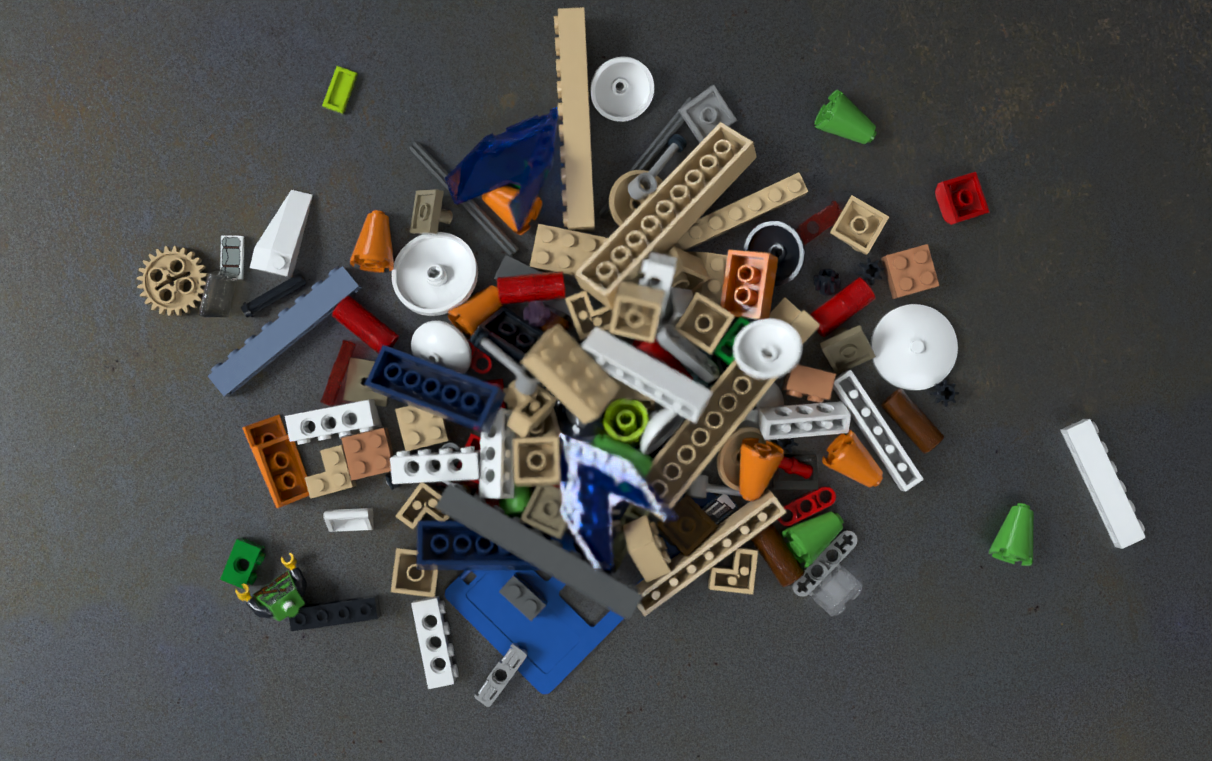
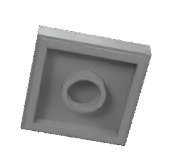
[678,85,737,143]

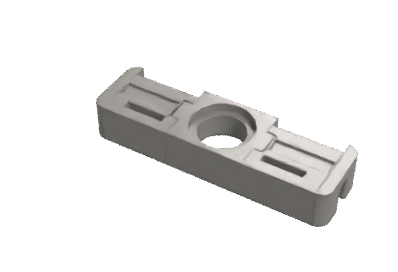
[475,643,528,707]

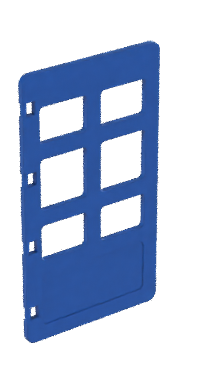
[445,444,727,694]

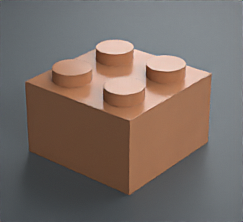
[881,244,939,299]
[782,364,836,403]
[341,428,394,481]

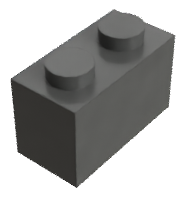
[499,572,548,621]

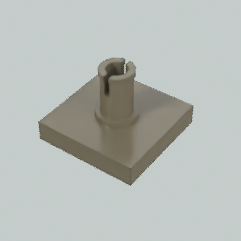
[410,189,453,235]
[820,325,876,375]
[343,357,389,407]
[520,485,580,540]

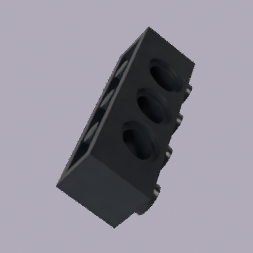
[289,595,381,632]

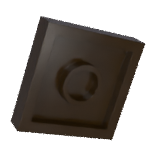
[656,494,718,557]

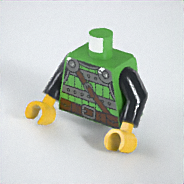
[235,553,307,621]

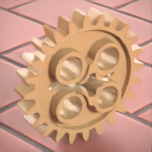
[137,246,209,316]

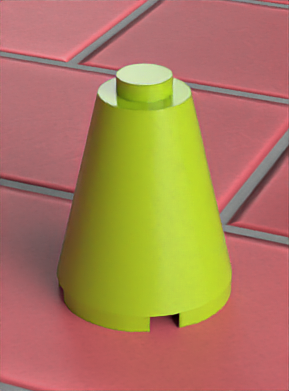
[604,398,648,447]

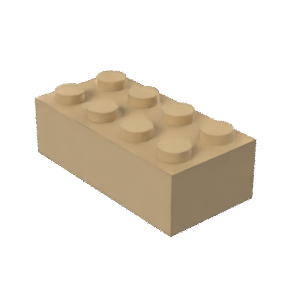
[530,224,608,278]
[521,325,620,424]

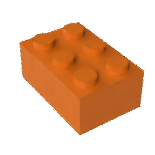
[720,250,778,321]

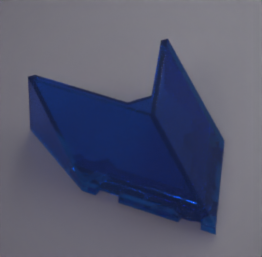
[444,107,558,230]
[559,433,678,570]

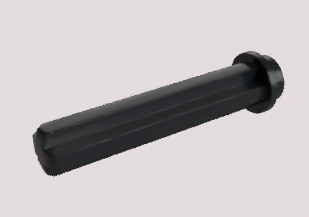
[240,273,306,318]

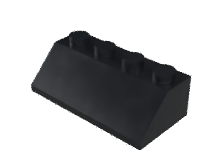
[473,306,547,389]

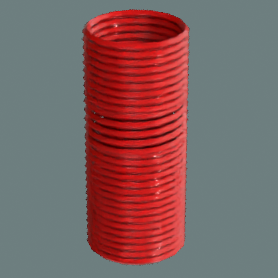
[497,271,566,305]
[810,277,876,337]
[332,296,399,354]
[631,335,693,381]

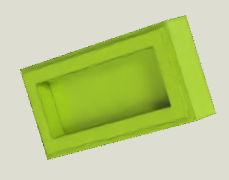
[322,66,358,114]

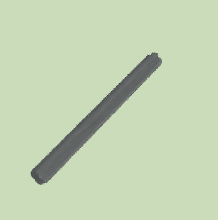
[597,97,693,219]
[410,141,519,256]

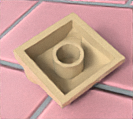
[830,195,889,255]

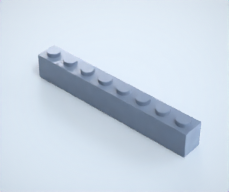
[208,266,362,397]

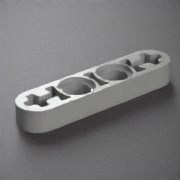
[656,324,720,383]
[792,530,857,597]

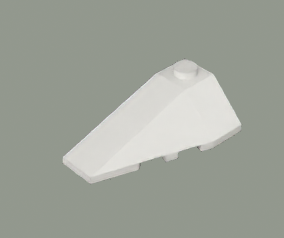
[250,190,313,278]

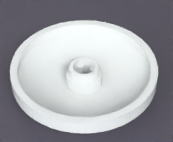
[392,232,478,316]
[870,304,958,390]

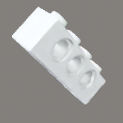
[630,252,677,340]
[285,399,379,445]
[757,401,851,440]
[479,409,516,499]
[390,447,481,484]
[411,596,459,689]

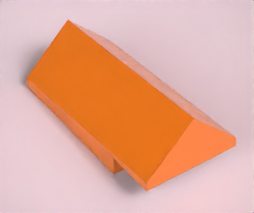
[242,415,309,508]

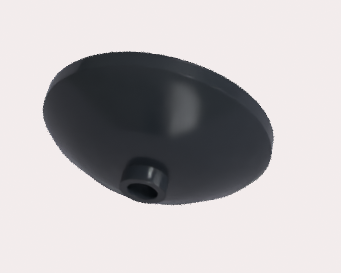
[744,221,806,286]

